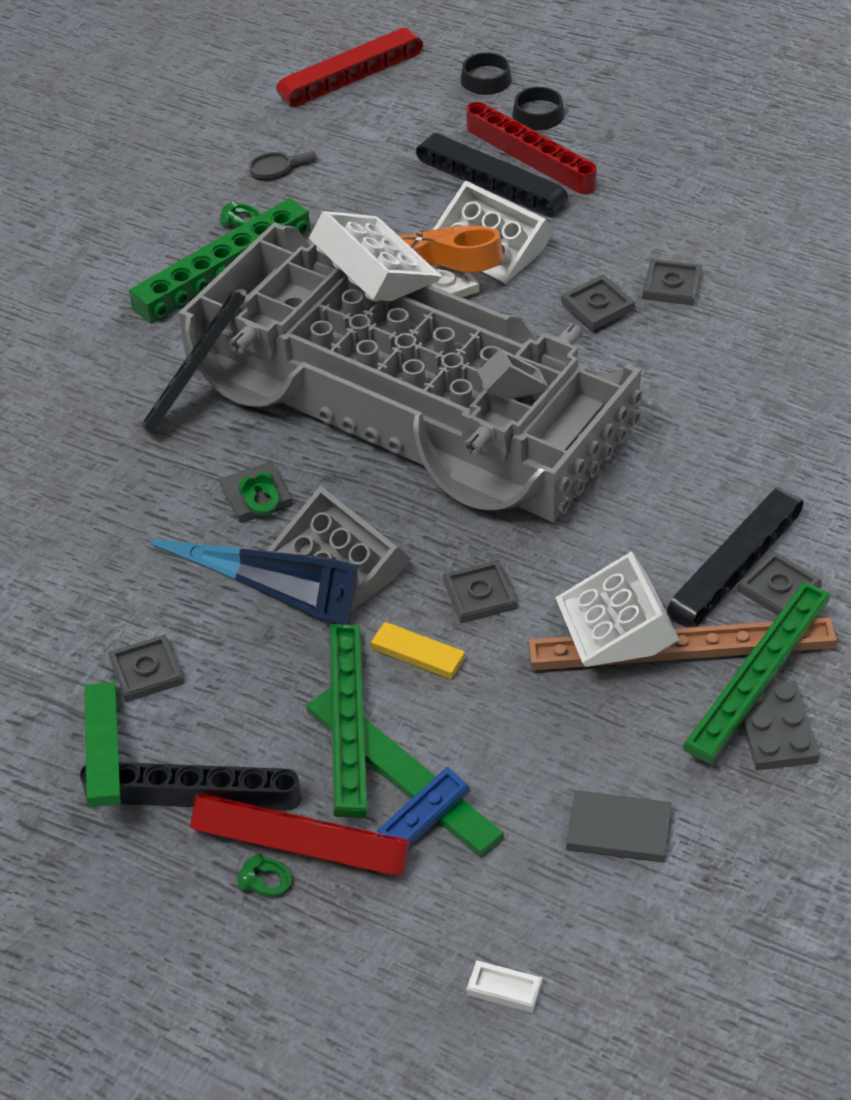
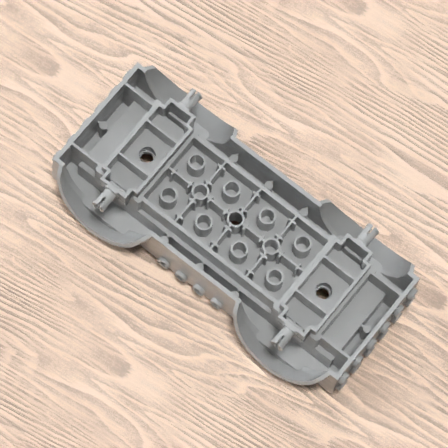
[179,222,642,523]

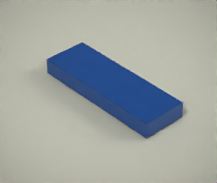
[377,766,471,847]

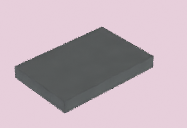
[566,790,672,862]

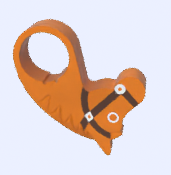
[398,225,503,272]

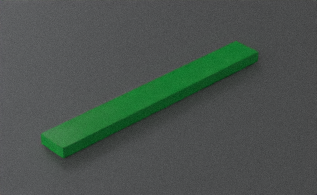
[683,581,831,764]
[329,624,367,818]
[306,688,504,858]

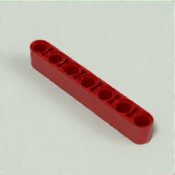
[276,27,423,107]
[466,102,597,194]
[190,794,410,875]

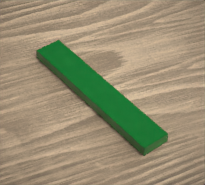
[84,682,121,807]

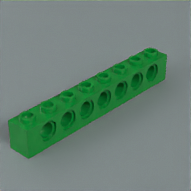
[129,198,311,324]

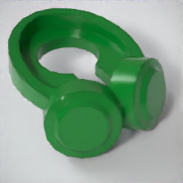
[220,201,260,227]
[238,472,279,516]
[237,854,292,898]

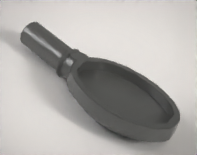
[249,151,317,179]

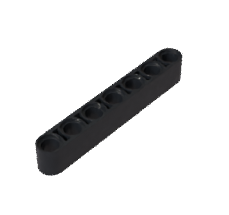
[416,133,568,217]
[667,487,804,627]
[80,762,302,811]

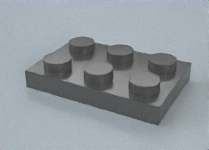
[742,681,819,771]

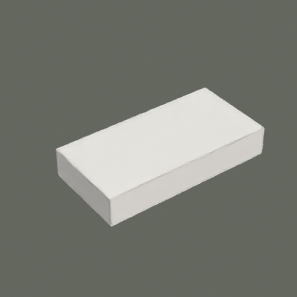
[466,960,542,1013]

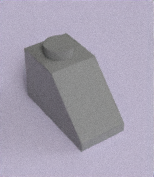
[478,348,548,400]

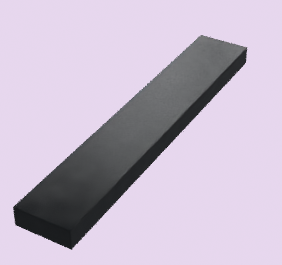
[141,291,246,434]

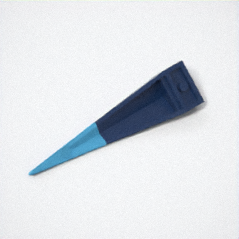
[150,540,359,625]

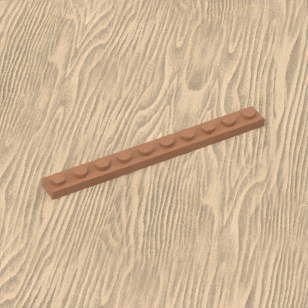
[528,617,837,671]

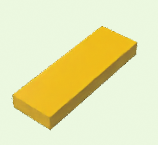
[370,622,465,680]

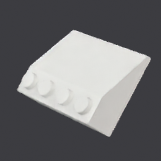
[433,180,554,285]
[309,211,442,302]
[555,551,680,667]

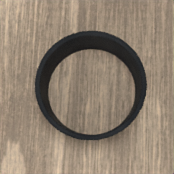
[461,52,512,95]
[512,86,565,130]

